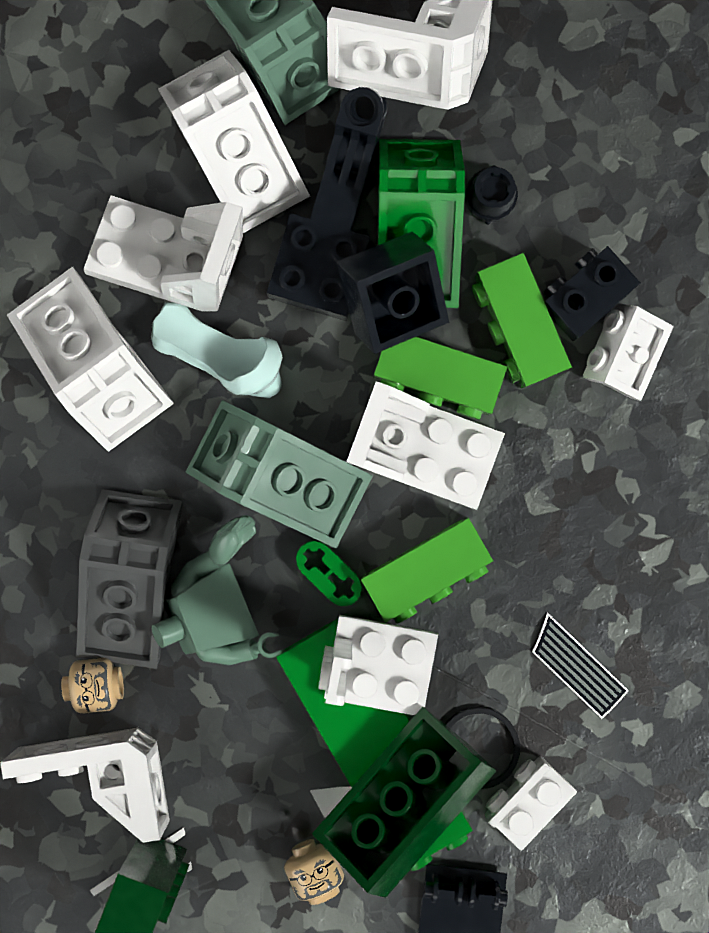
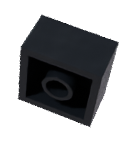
[337,231,450,354]

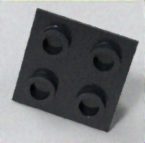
[418,864,508,933]

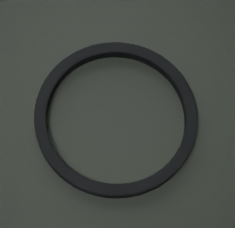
[445,707,520,789]

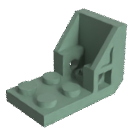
[203,0,340,125]
[186,400,373,548]

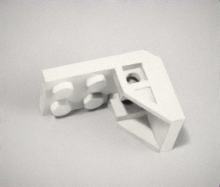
[327,0,492,110]
[158,50,310,233]
[84,195,243,311]
[7,267,174,452]
[347,381,505,510]
[0,728,170,843]

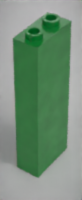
[276,612,473,871]

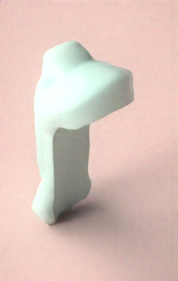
[151,302,283,398]

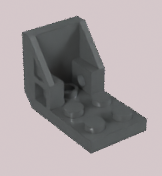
[76,489,182,669]

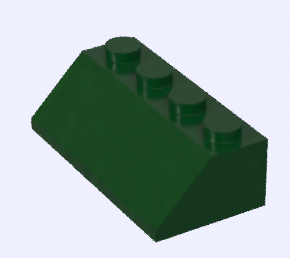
[312,707,496,898]
[95,839,190,933]

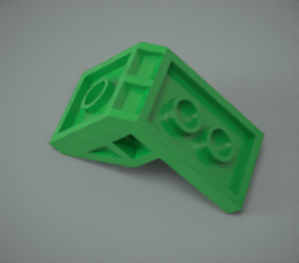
[378,139,465,308]

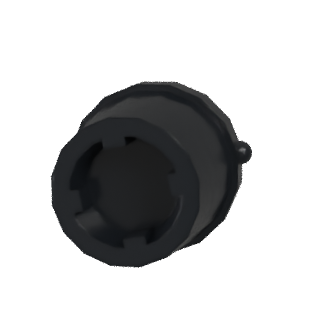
[465,165,518,225]

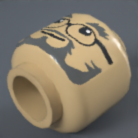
[61,658,124,714]
[284,839,344,905]

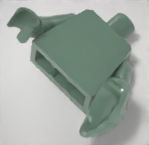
[152,515,283,666]

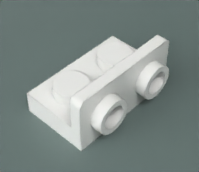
[583,304,673,401]
[485,756,577,851]

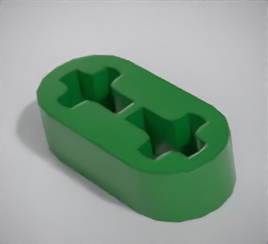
[296,540,362,606]

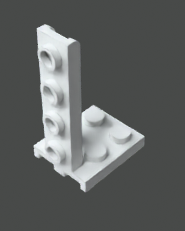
[318,615,438,715]

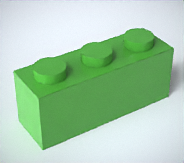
[472,253,572,389]
[373,337,507,420]
[361,517,493,624]

